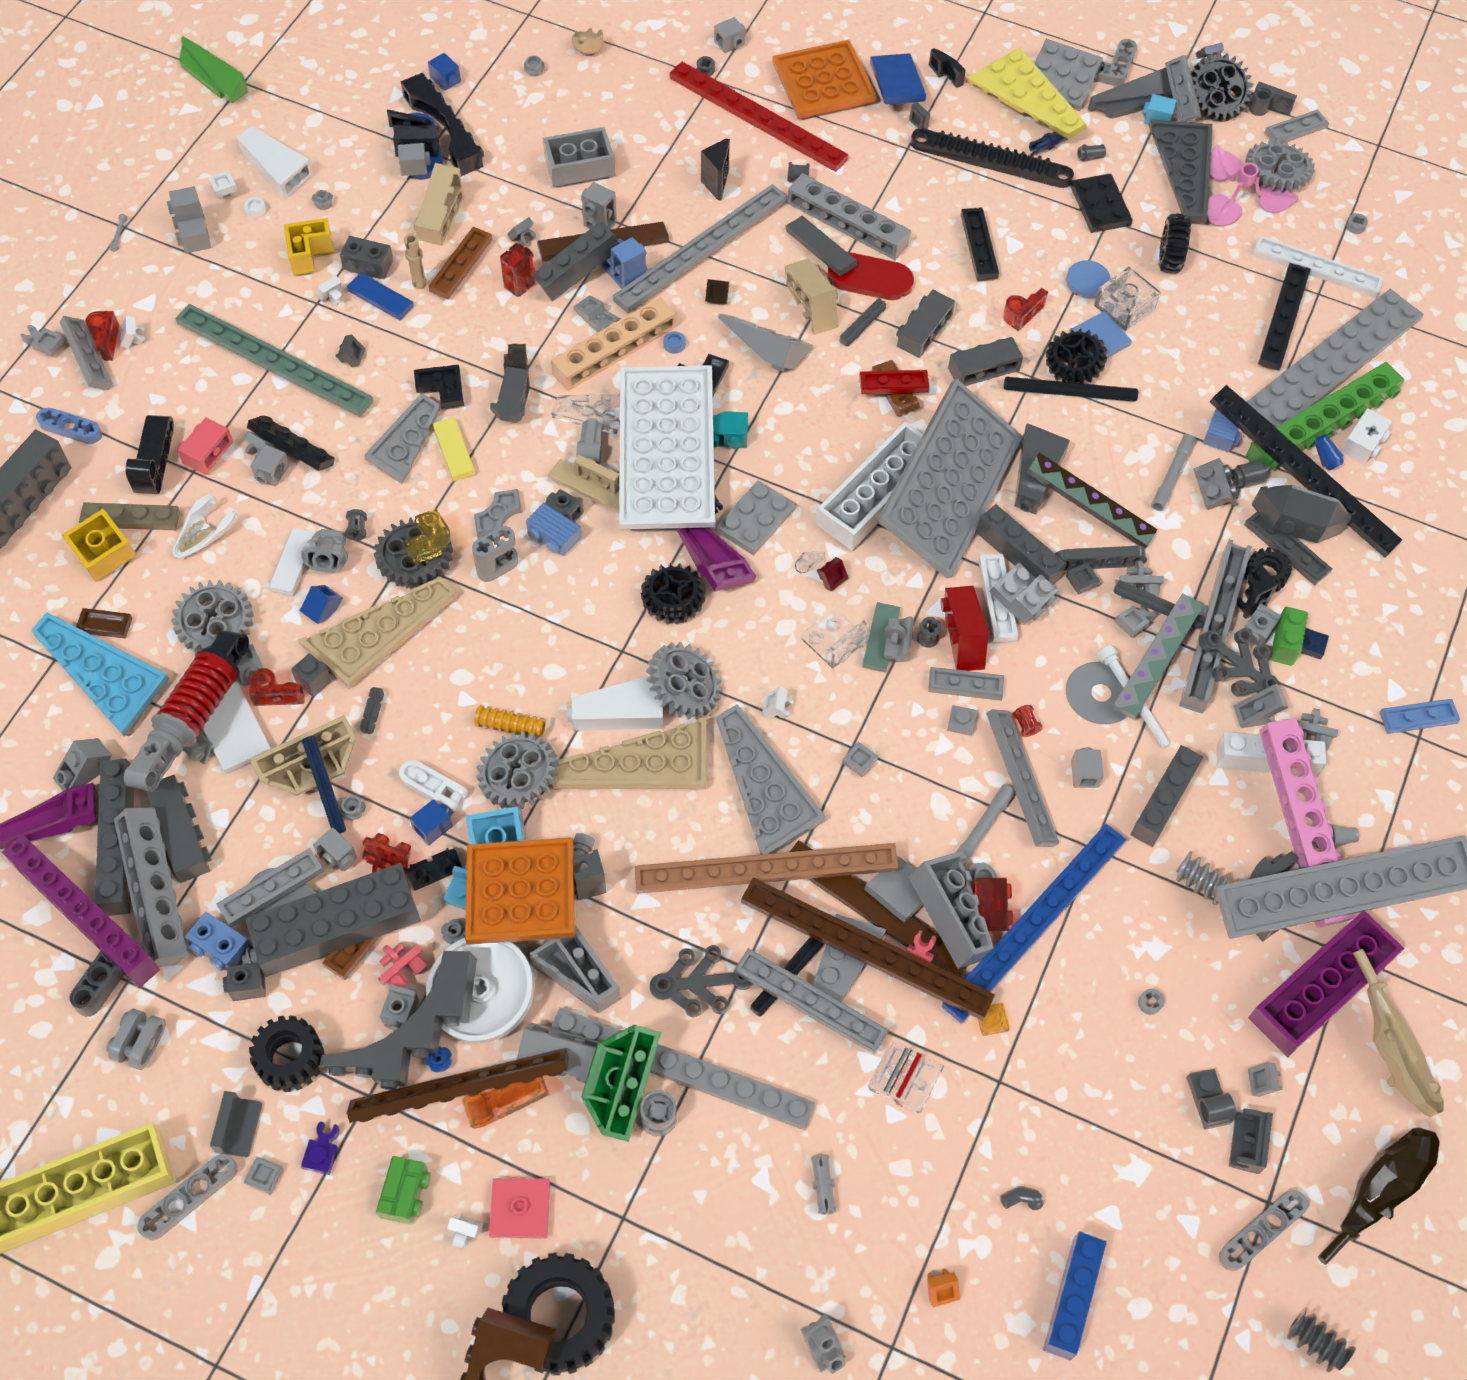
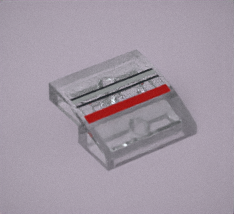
[867,1040,944,1114]

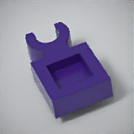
[300,1121,340,1175]

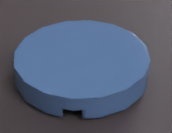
[1066,260,1111,299]

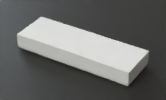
[269,528,316,596]

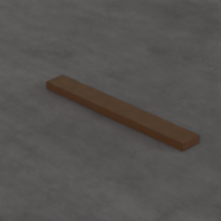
[789,840,966,977]

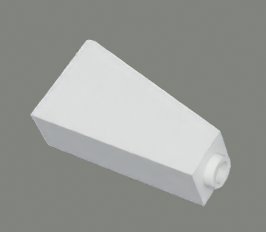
[237,125,313,200]
[567,675,663,731]

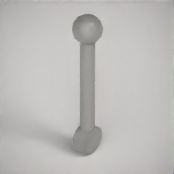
[109,214,127,252]

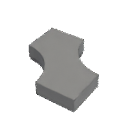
[474,489,522,539]

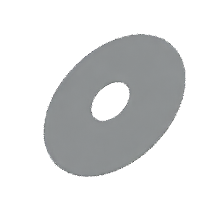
[1066,662,1130,724]

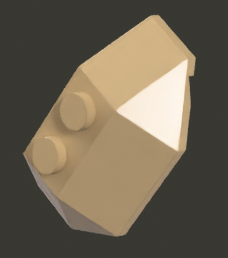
[250,715,356,796]

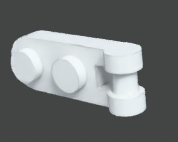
[399,760,468,814]

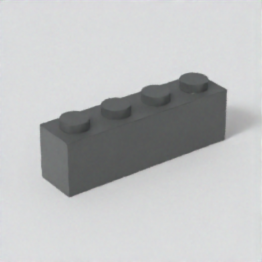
[532,220,619,302]
[976,504,1066,585]
[1130,745,1204,847]
[146,774,212,883]

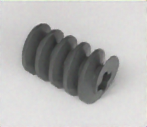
[1287,1307,1356,1373]

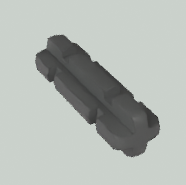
[360,687,384,734]

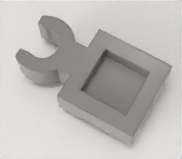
[20,325,65,357]
[1114,605,1158,638]

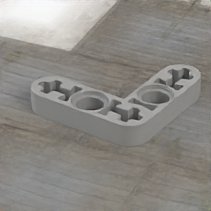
[1094,38,1137,86]

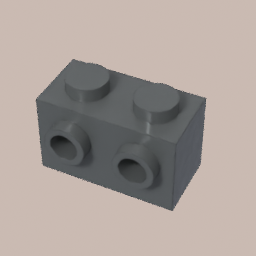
[340,235,393,279]

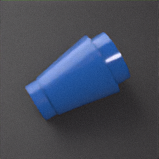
[1314,434,1344,470]

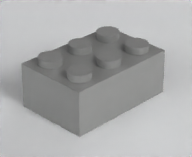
[543,127,615,187]

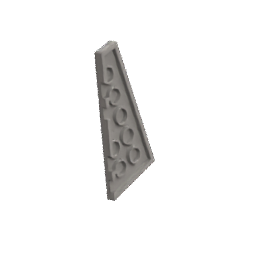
[717,704,826,855]

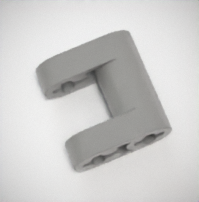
[472,526,518,582]

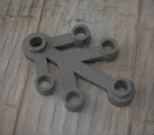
[1199,628,1280,697]
[650,945,753,1017]

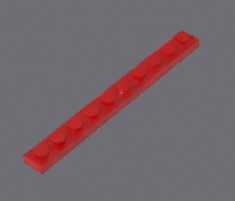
[669,61,848,172]

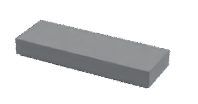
[1165,55,1201,122]
[1264,109,1329,144]
[928,667,1004,701]

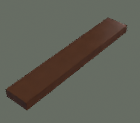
[537,221,669,262]

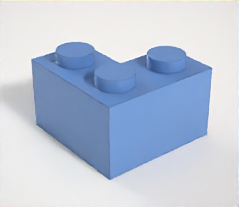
[600,237,647,289]

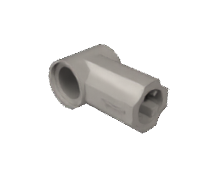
[576,418,603,463]

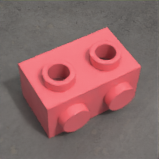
[177,417,233,475]

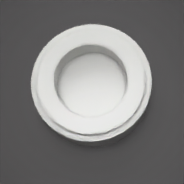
[243,197,267,218]

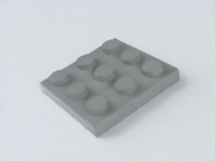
[1034,38,1103,111]

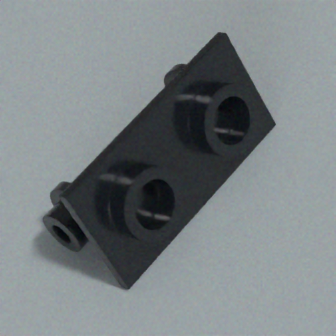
[405,848,462,891]

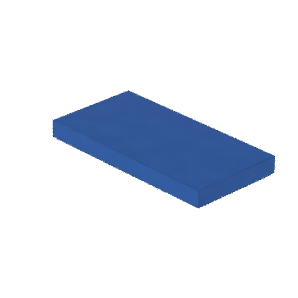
[870,53,926,104]

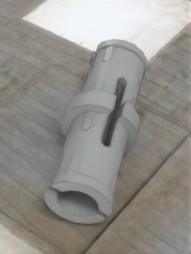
[811,1154,837,1215]

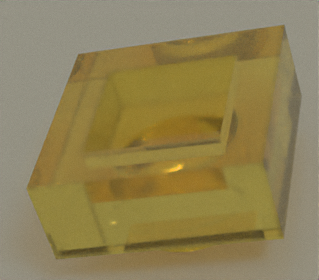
[977,1003,1010,1036]

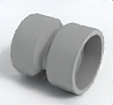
[640,1090,677,1137]

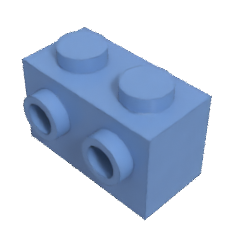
[185,911,253,971]

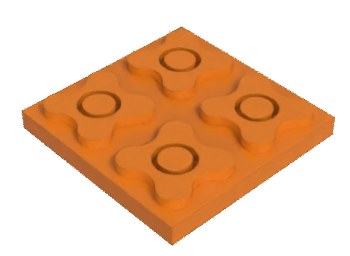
[772,39,877,119]
[465,837,575,945]

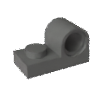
[1249,81,1298,116]
[1186,1069,1236,1130]

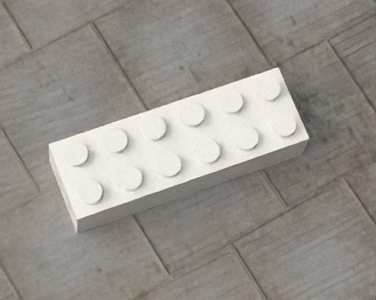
[815,422,923,550]

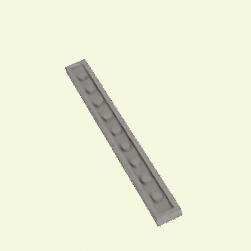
[613,184,787,314]
[551,1007,815,1131]

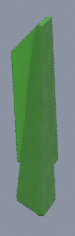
[179,36,248,103]

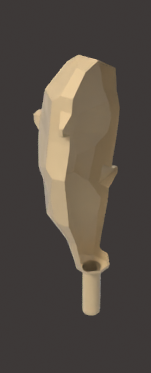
[1353,949,1444,1117]

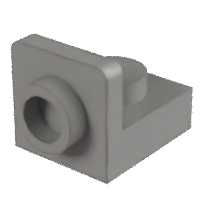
[237,643,267,686]

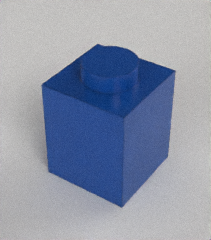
[428,53,461,91]
[409,799,453,846]

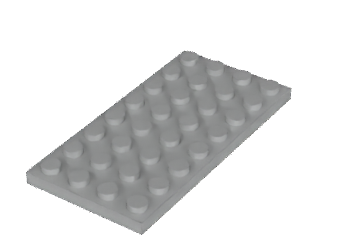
[877,379,1023,578]

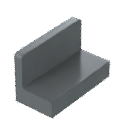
[210,1091,262,1157]

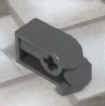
[490,366,530,422]

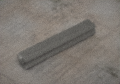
[839,298,886,347]

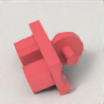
[378,943,428,987]

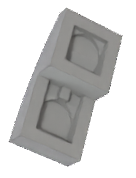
[574,295,620,332]

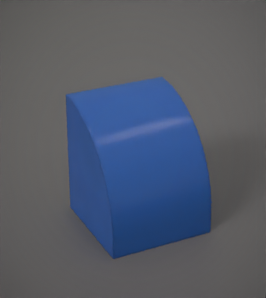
[300,585,343,624]

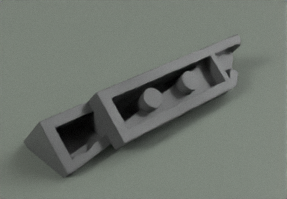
[1088,67,1173,119]

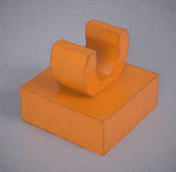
[927,1268,960,1307]

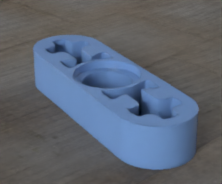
[36,407,102,444]

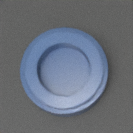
[663,331,686,354]

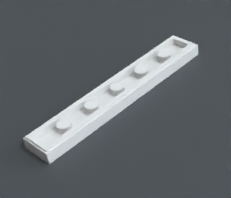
[1252,235,1384,298]

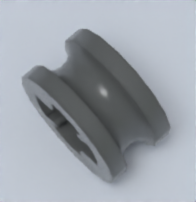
[697,56,715,76]

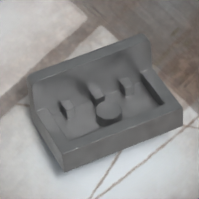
[1193,458,1239,510]

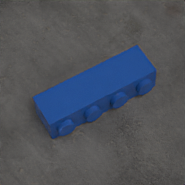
[1043,1231,1107,1361]

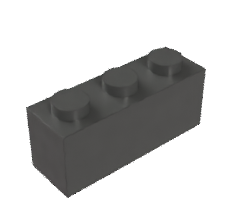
[896,289,956,358]
[948,337,1023,386]

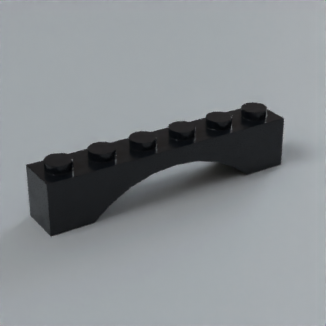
[400,72,484,177]

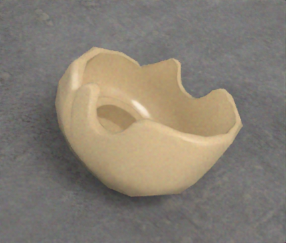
[571,28,604,54]

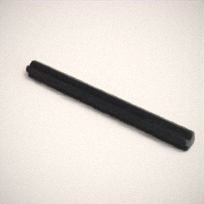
[1003,377,1138,402]

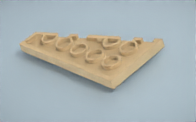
[553,717,706,789]

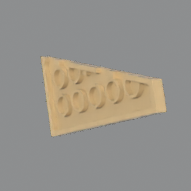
[298,577,458,689]

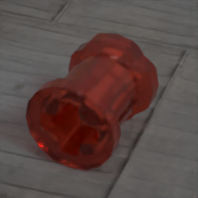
[1012,704,1043,737]

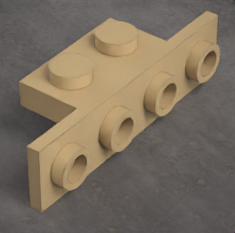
[548,455,619,512]

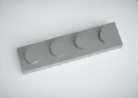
[59,315,113,390]
[216,848,325,928]

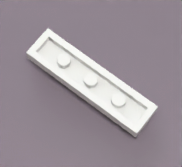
[978,554,1018,643]

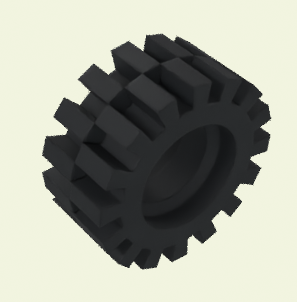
[1244,547,1292,592]

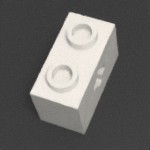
[1341,408,1392,464]

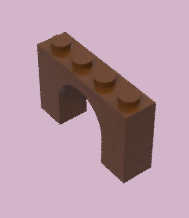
[460,1308,556,1380]

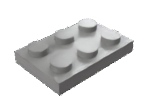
[716,480,796,556]

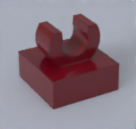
[817,557,849,592]

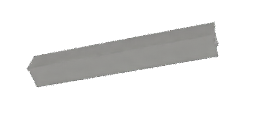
[1179,539,1252,714]

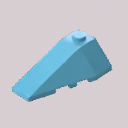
[466,807,526,844]

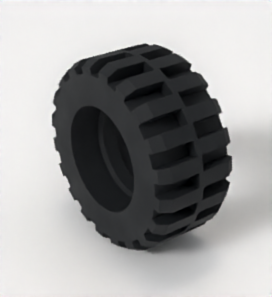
[501,1253,615,1376]

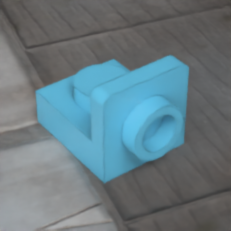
[443,866,467,910]

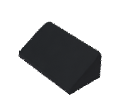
[387,109,433,128]

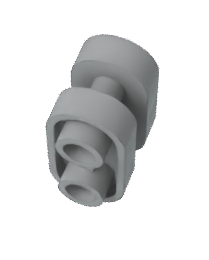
[106,1008,166,1070]

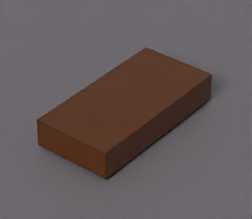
[76,608,132,639]

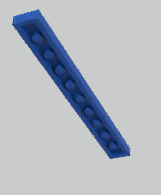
[941,823,1127,1024]

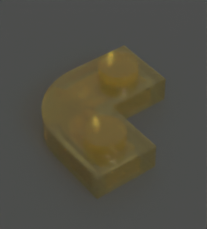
[404,509,450,564]

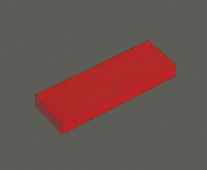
[859,370,930,395]

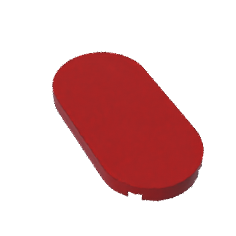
[827,252,914,300]

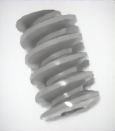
[1176,851,1235,905]

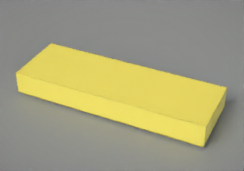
[432,417,475,481]

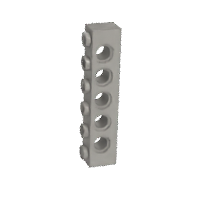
[787,173,911,260]
[114,808,188,967]

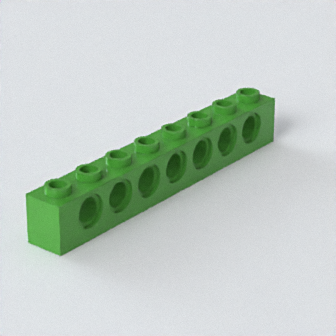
[1246,361,1405,472]

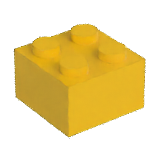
[62,509,137,582]

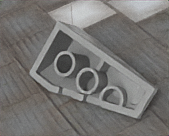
[718,313,813,371]

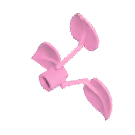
[1207,145,1299,226]

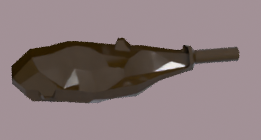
[1317,1127,1440,1265]

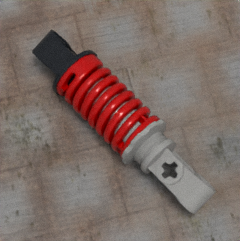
[124,630,249,792]

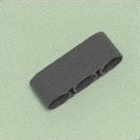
[69,951,125,1017]

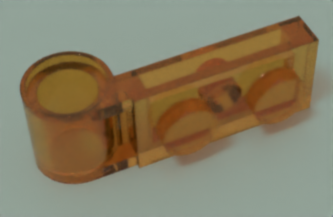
[462,1076,549,1128]

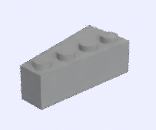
[908,851,994,969]

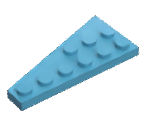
[31,612,169,736]

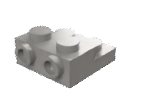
[989,562,1058,625]

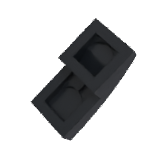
[928,48,966,88]

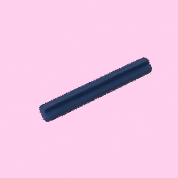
[302,735,346,834]

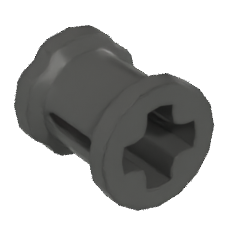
[787,162,810,181]
[345,509,367,541]
[917,617,941,648]

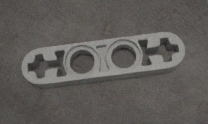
[137,1154,237,1241]
[1219,1190,1308,1271]

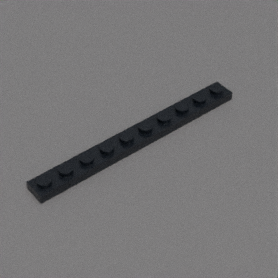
[1209,384,1403,558]

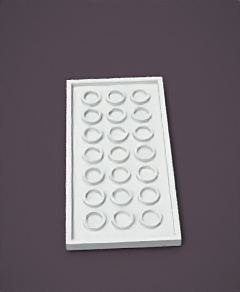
[619,365,715,529]

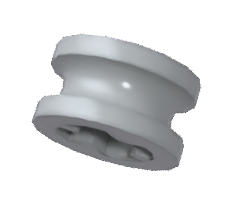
[1346,213,1368,234]
[1138,989,1164,1015]

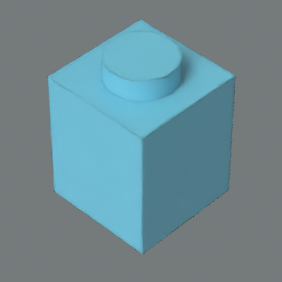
[1142,94,1176,125]

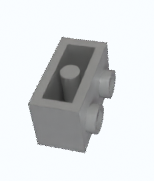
[581,182,617,230]

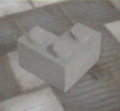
[166,186,212,254]

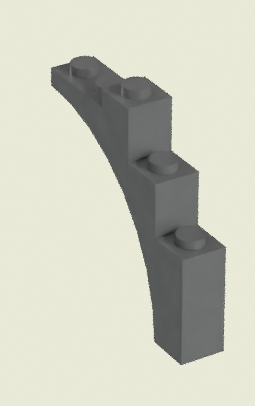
[320,951,477,1090]

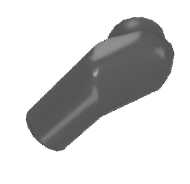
[999,1186,1044,1211]

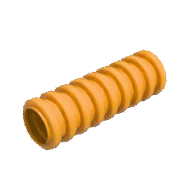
[474,704,546,738]

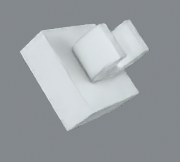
[208,170,238,200]
[317,275,342,306]
[119,316,145,349]
[762,686,793,719]
[447,1214,484,1248]

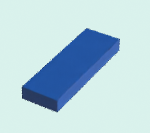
[347,272,414,320]

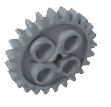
[1245,140,1315,192]
[171,580,254,654]
[646,642,723,720]
[476,731,559,809]

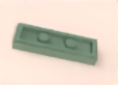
[862,602,900,672]

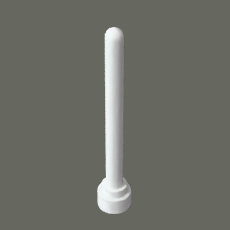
[1097,645,1170,748]

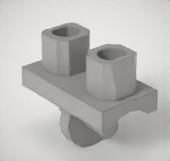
[1115,561,1164,599]
[884,616,914,662]
[1297,708,1338,751]
[800,1314,846,1374]

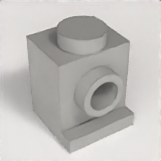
[1241,603,1281,646]
[313,827,358,871]
[380,984,419,1031]

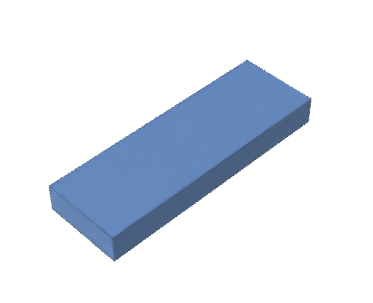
[1379,699,1460,734]

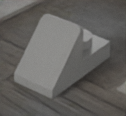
[1233,684,1288,728]

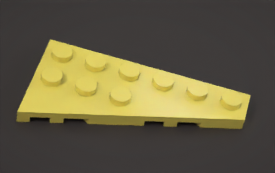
[967,47,1087,139]

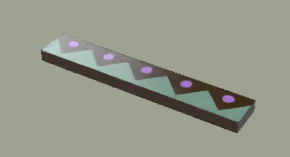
[1026,452,1158,549]

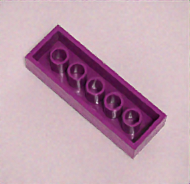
[1248,911,1405,1058]

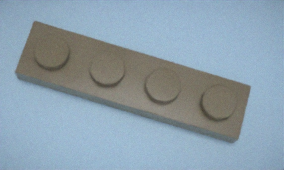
[79,502,180,531]

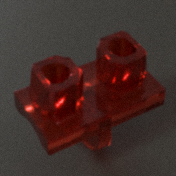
[362,833,411,874]

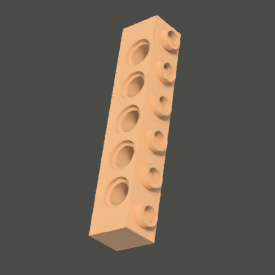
[551,297,676,391]

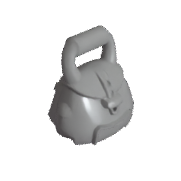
[301,529,348,572]

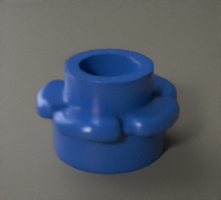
[425,1046,452,1072]

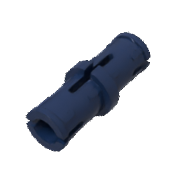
[1029,132,1068,155]

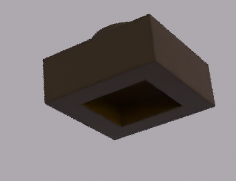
[705,278,730,304]

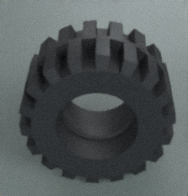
[249,1015,325,1092]

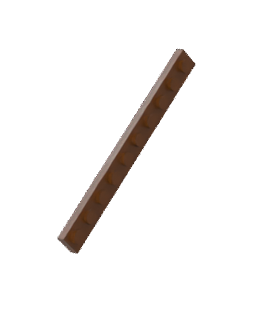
[741,877,995,1021]

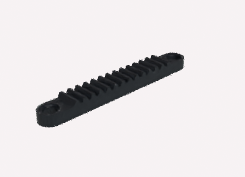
[910,128,1074,188]

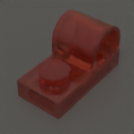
[1003,287,1048,332]
[85,311,120,361]
[249,668,305,706]

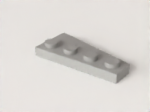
[365,393,440,484]
[813,914,886,1002]

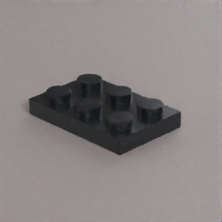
[1070,173,1133,233]

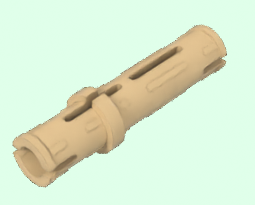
[404,233,427,289]

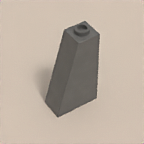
[1014,423,1070,515]

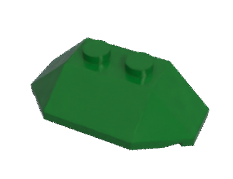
[581,1024,661,1142]

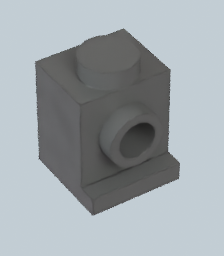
[545,489,584,522]

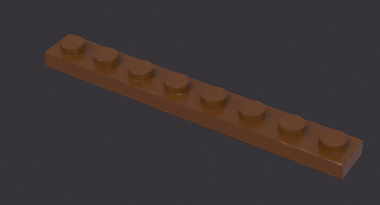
[346,1048,569,1123]

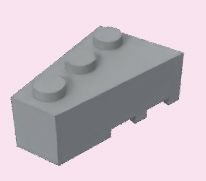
[529,925,621,1013]

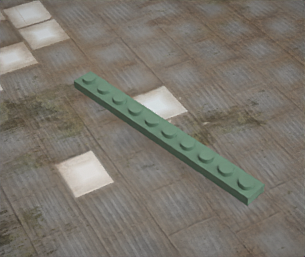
[175,304,374,417]

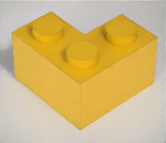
[284,218,335,275]

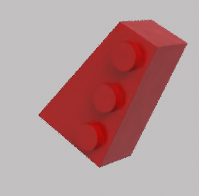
[940,585,989,671]

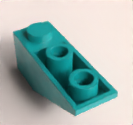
[713,411,748,449]

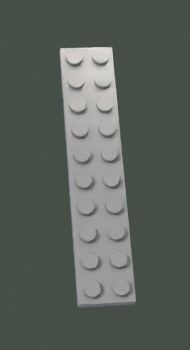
[1247,288,1424,427]
[1214,835,1467,940]

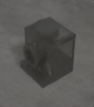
[503,343,528,373]

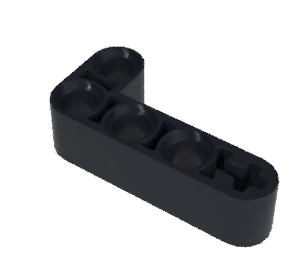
[125,415,174,494]

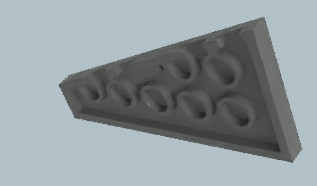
[1149,120,1213,223]

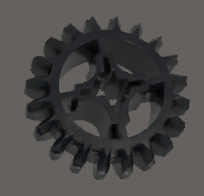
[1158,213,1191,274]
[1046,327,1107,384]
[641,562,706,625]

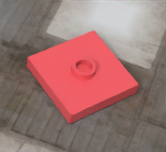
[489,1178,550,1239]

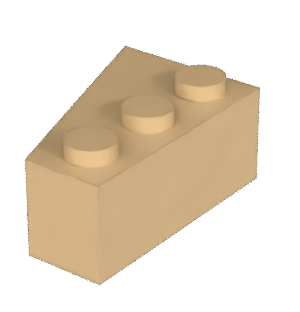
[785,258,838,335]

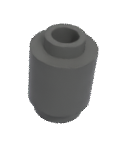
[1231,460,1268,488]

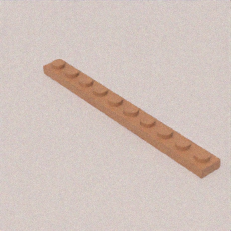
[635,843,898,894]

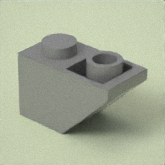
[53,738,112,791]

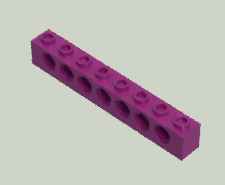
[2,834,161,989]

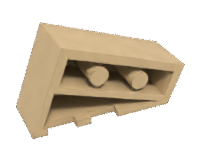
[414,163,464,246]

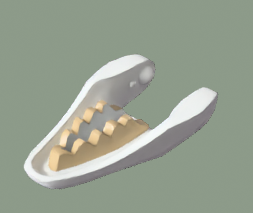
[172,494,239,559]

